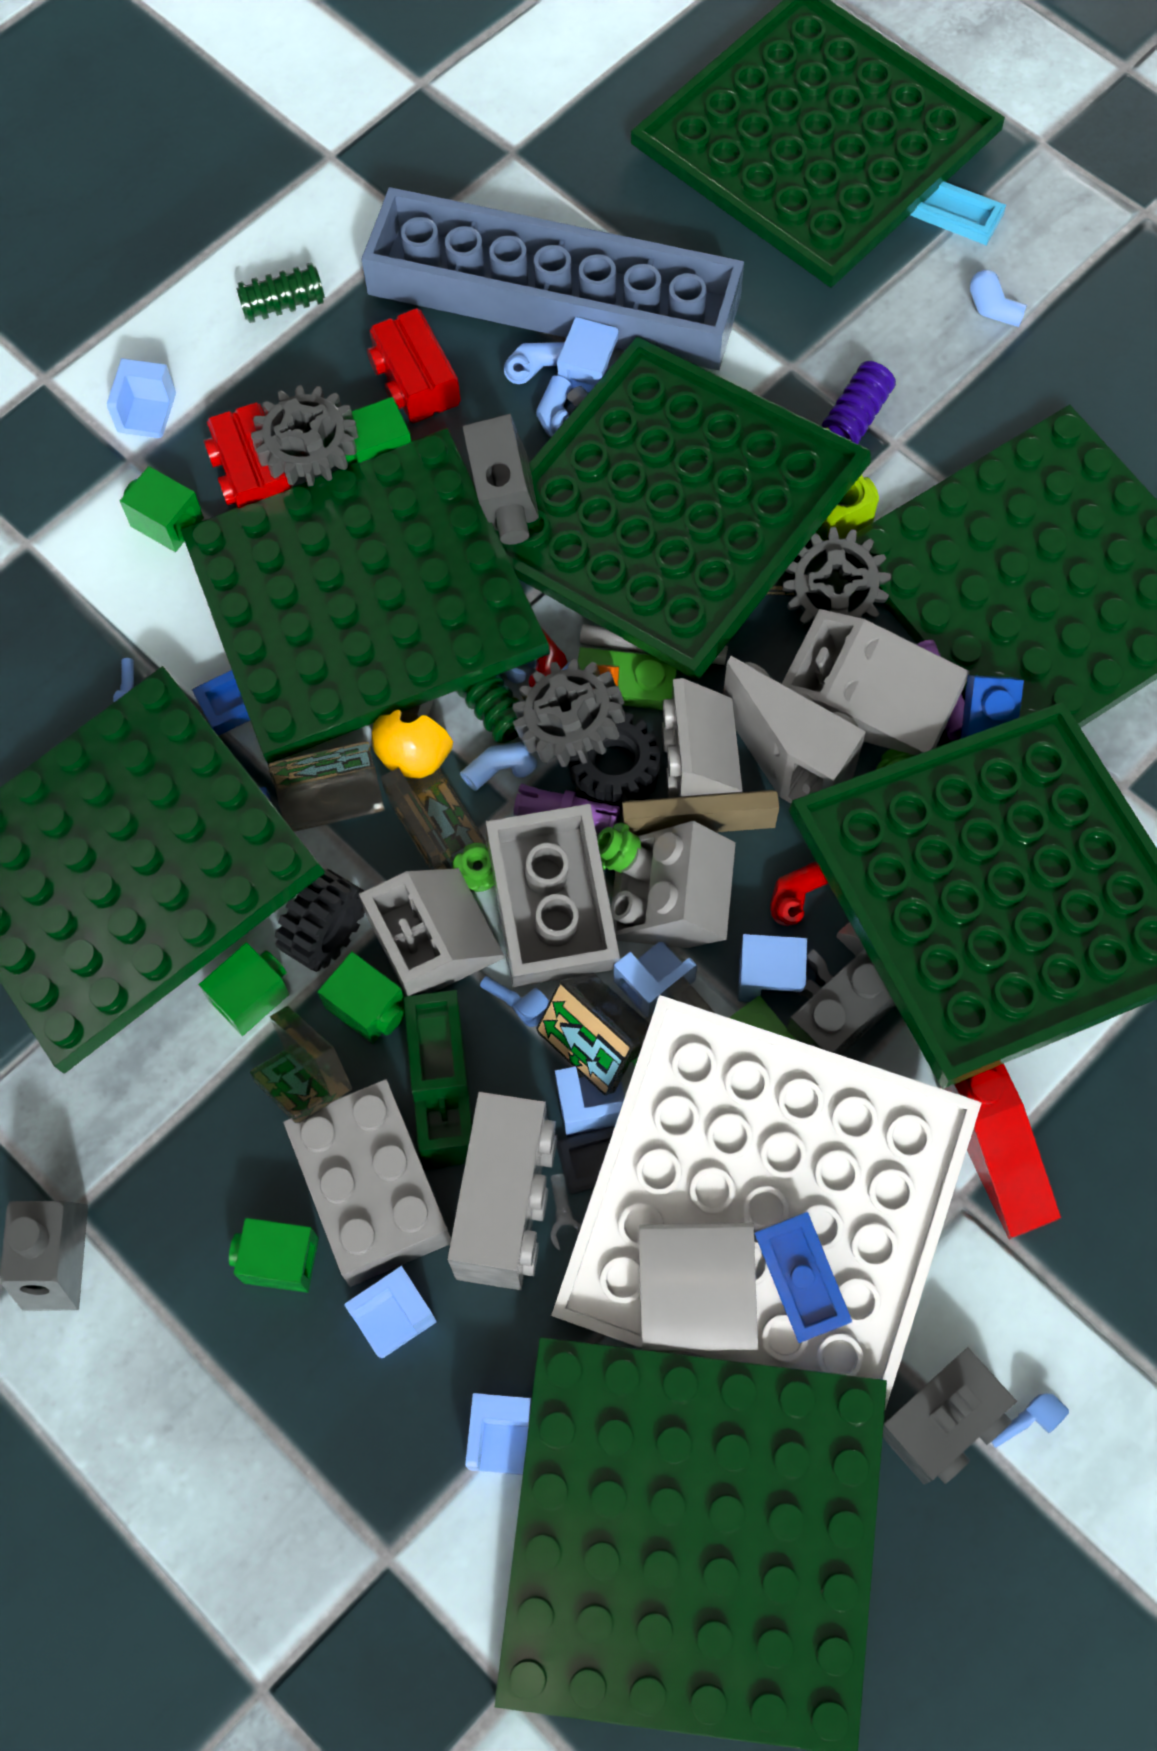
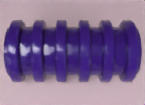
[821,361,896,444]

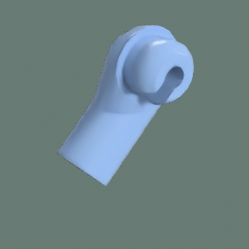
[970,270,1027,327]
[504,342,565,384]
[536,376,572,438]
[460,742,538,791]

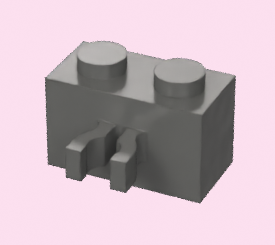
[787,948,895,1056]
[883,1347,1017,1485]

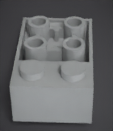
[782,609,970,755]
[723,656,866,803]

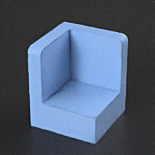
[557,317,618,393]
[107,358,176,438]
[738,934,807,1002]
[614,942,697,1019]
[555,1067,625,1136]
[344,1266,437,1358]
[466,1393,532,1475]

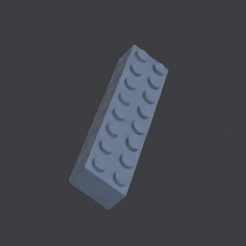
[361,187,744,370]

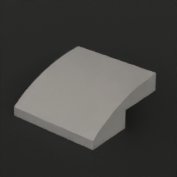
[639,1223,758,1351]

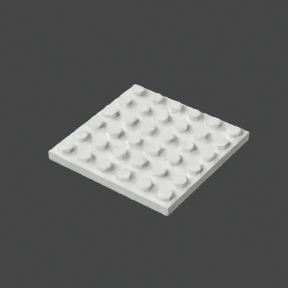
[551,995,982,1410]

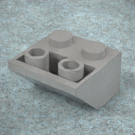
[662,678,743,798]
[610,821,736,948]
[359,868,505,996]

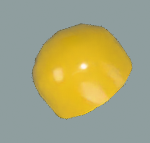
[371,710,453,778]

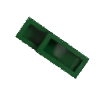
[404,990,473,1169]

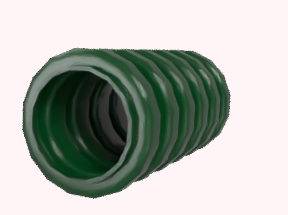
[236,262,325,323]
[456,675,521,743]

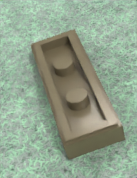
[622,790,779,836]

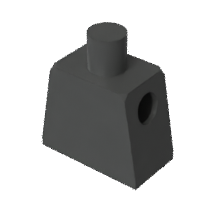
[463,414,539,545]
[0,1201,88,1311]

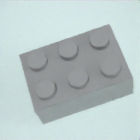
[486,804,620,988]
[283,1079,451,1287]
[447,1092,557,1291]

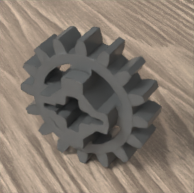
[251,385,358,486]
[782,527,891,626]
[513,659,626,767]

